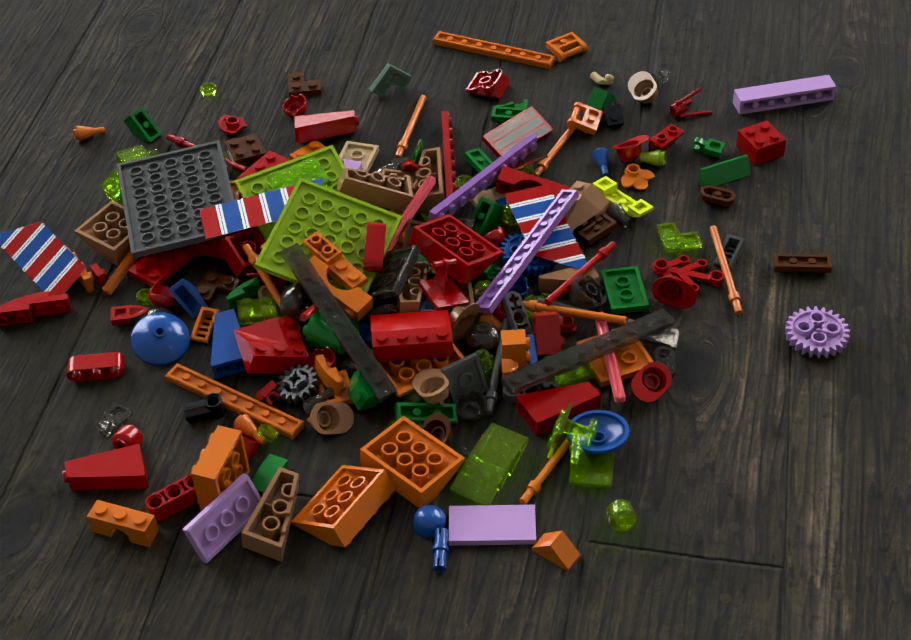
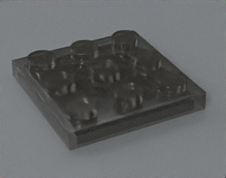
[368,245,421,301]

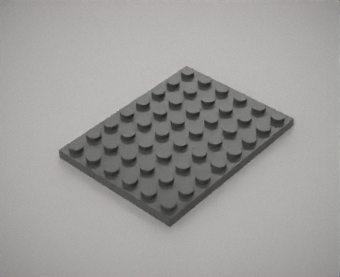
[117,140,242,259]

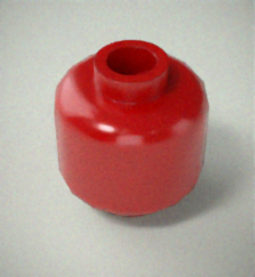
[112,425,143,449]

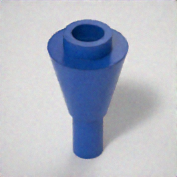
[592,148,609,177]

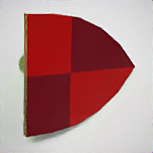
[512,155,548,176]

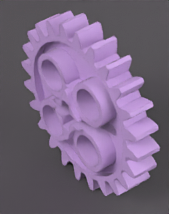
[785,306,850,358]

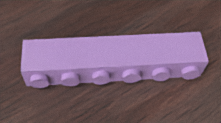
[733,75,836,115]

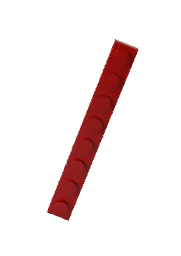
[441,111,456,198]

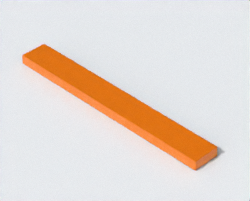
[433,31,556,70]
[165,363,305,440]

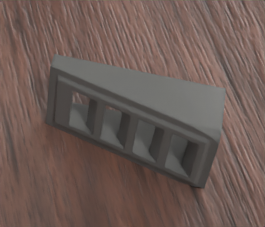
[713,234,746,270]

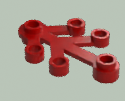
[652,255,724,295]

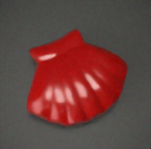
[218,115,247,135]

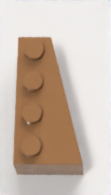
[412,147,446,213]
[393,261,430,313]

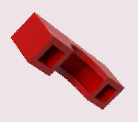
[495,166,571,199]

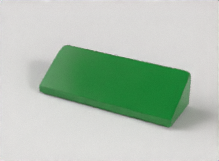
[699,154,751,187]
[394,402,458,424]

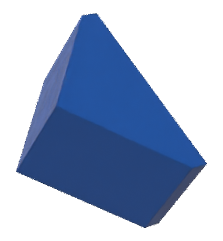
[168,279,208,318]

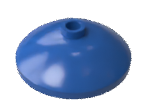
[131,313,190,366]
[567,410,629,455]

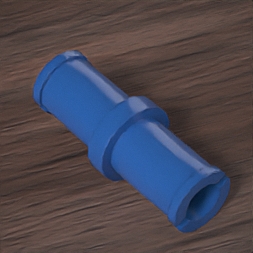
[432,528,449,573]

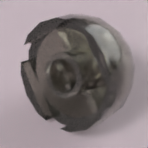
[568,274,607,311]
[279,282,315,322]
[464,322,501,360]

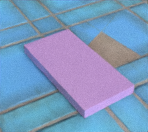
[182,473,261,563]
[449,505,536,546]

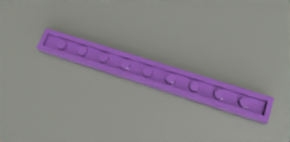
[428,133,538,221]
[476,190,579,314]

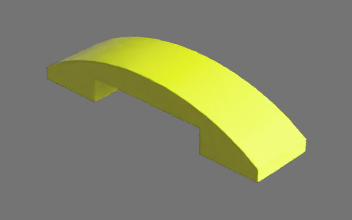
[593,176,654,217]

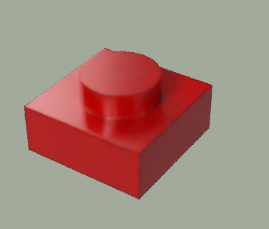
[90,263,108,289]

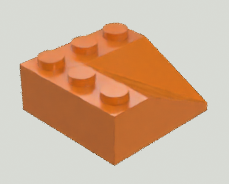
[190,425,250,512]

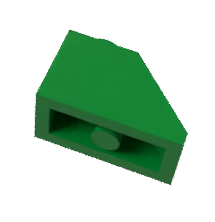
[123,107,162,143]
[468,196,505,236]
[348,364,385,410]

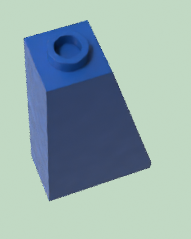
[211,309,246,379]

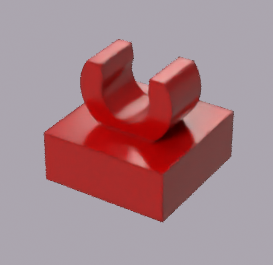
[254,380,280,406]

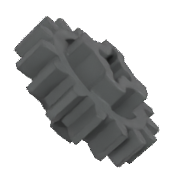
[276,364,320,405]

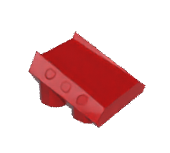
[466,69,510,100]

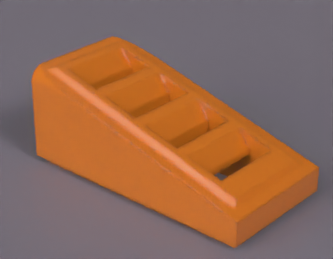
[190,306,220,344]

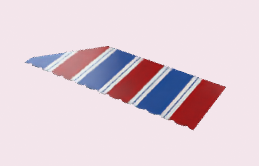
[199,178,324,239]
[504,184,587,269]
[0,222,86,296]

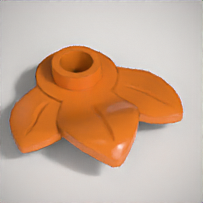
[621,164,655,190]

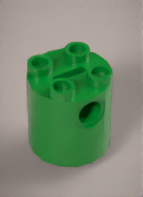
[302,310,360,358]

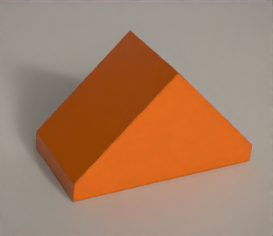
[532,531,581,571]

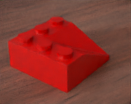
[234,317,310,374]

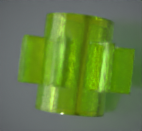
[475,350,494,373]

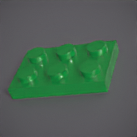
[601,266,649,314]

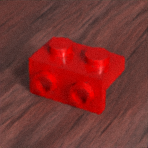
[648,124,684,152]

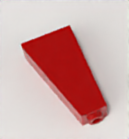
[294,110,359,144]
[516,382,601,436]
[62,444,149,490]

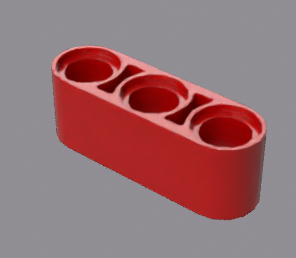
[363,222,386,273]
[67,352,125,382]
[145,474,198,522]

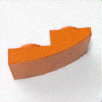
[315,354,344,396]

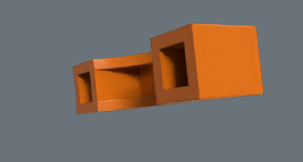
[299,255,373,323]

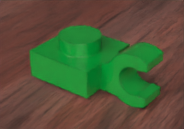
[693,137,725,158]

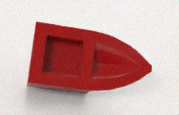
[401,160,419,172]
[111,305,149,326]

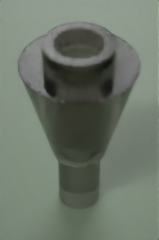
[303,387,335,415]

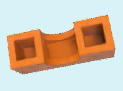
[501,329,530,386]
[87,500,159,547]

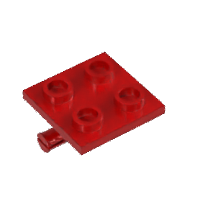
[418,258,469,310]

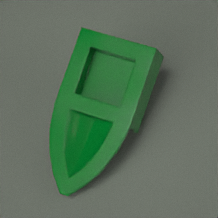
[411,139,424,164]

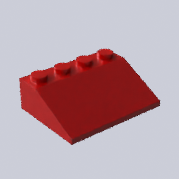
[408,214,504,285]
[370,309,453,362]

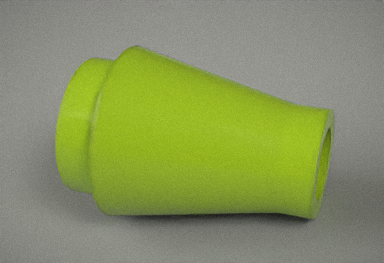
[640,150,666,167]

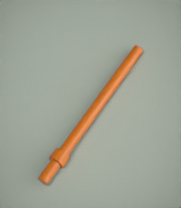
[394,95,426,160]
[532,116,582,177]
[709,225,743,315]
[243,244,301,331]
[514,300,627,324]
[519,438,571,505]

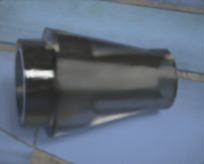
[606,202,632,228]

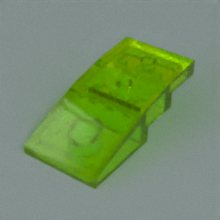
[450,423,529,505]

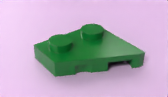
[491,99,528,123]

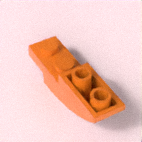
[303,231,368,290]

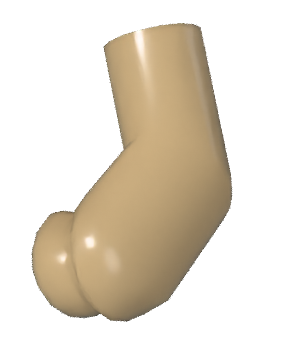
[590,72,614,86]

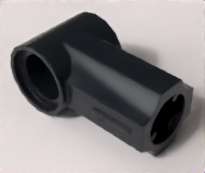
[183,393,226,422]

